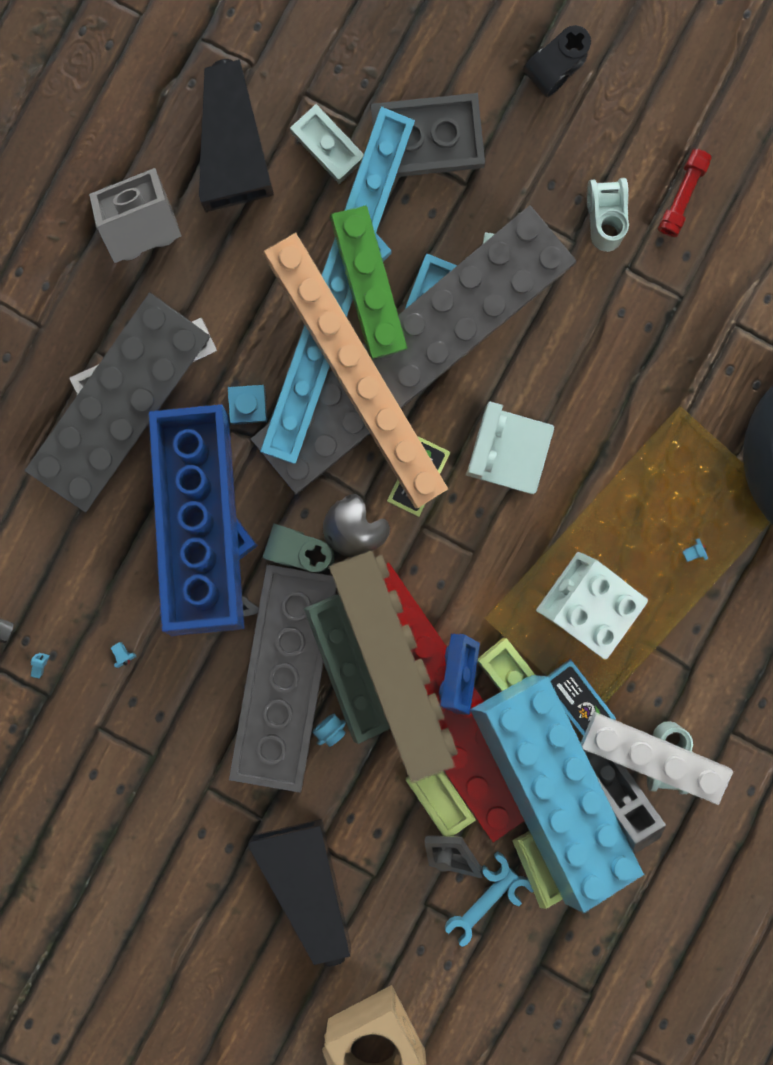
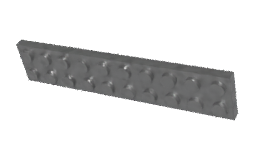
[251,205,577,494]

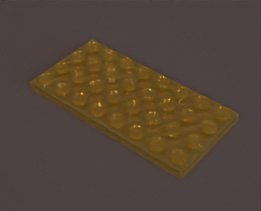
[484,406,770,703]

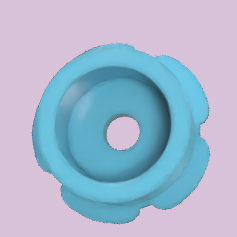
[312,714,346,747]

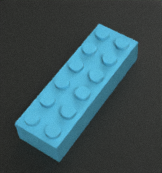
[470,675,644,913]

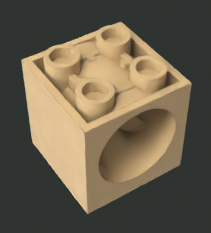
[322,985,426,1065]

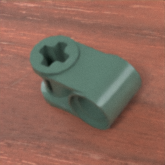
[262,523,335,573]

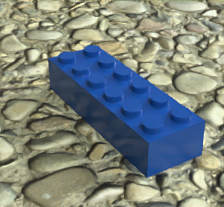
[149,404,244,636]

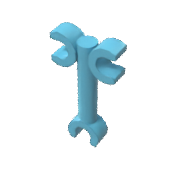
[445,852,533,947]

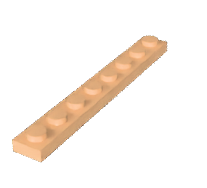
[263,233,448,508]

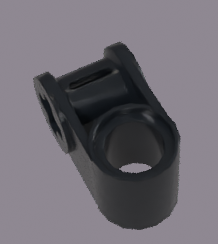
[522,25,591,98]

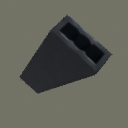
[199,59,274,212]
[249,819,351,967]

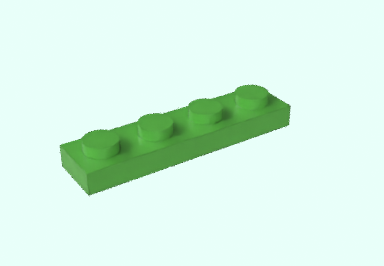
[330,205,408,359]

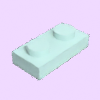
[290,104,364,184]

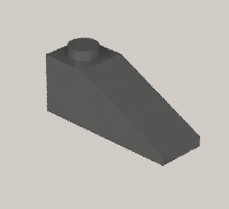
[583,749,666,854]

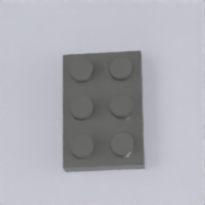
[371,93,485,177]

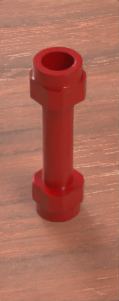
[658,149,712,237]

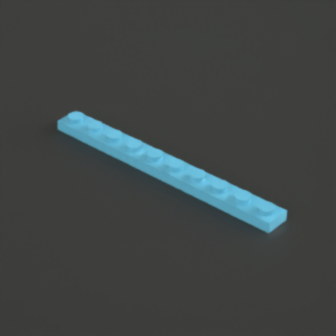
[260,107,415,464]

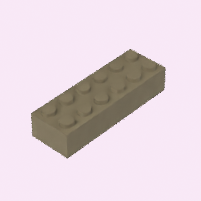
[329,550,458,783]

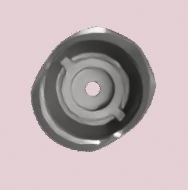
[323,494,390,557]

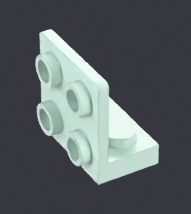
[466,401,554,494]
[536,552,648,659]

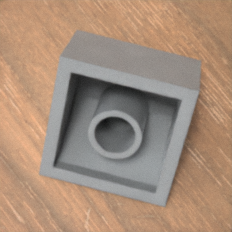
[89,168,181,263]

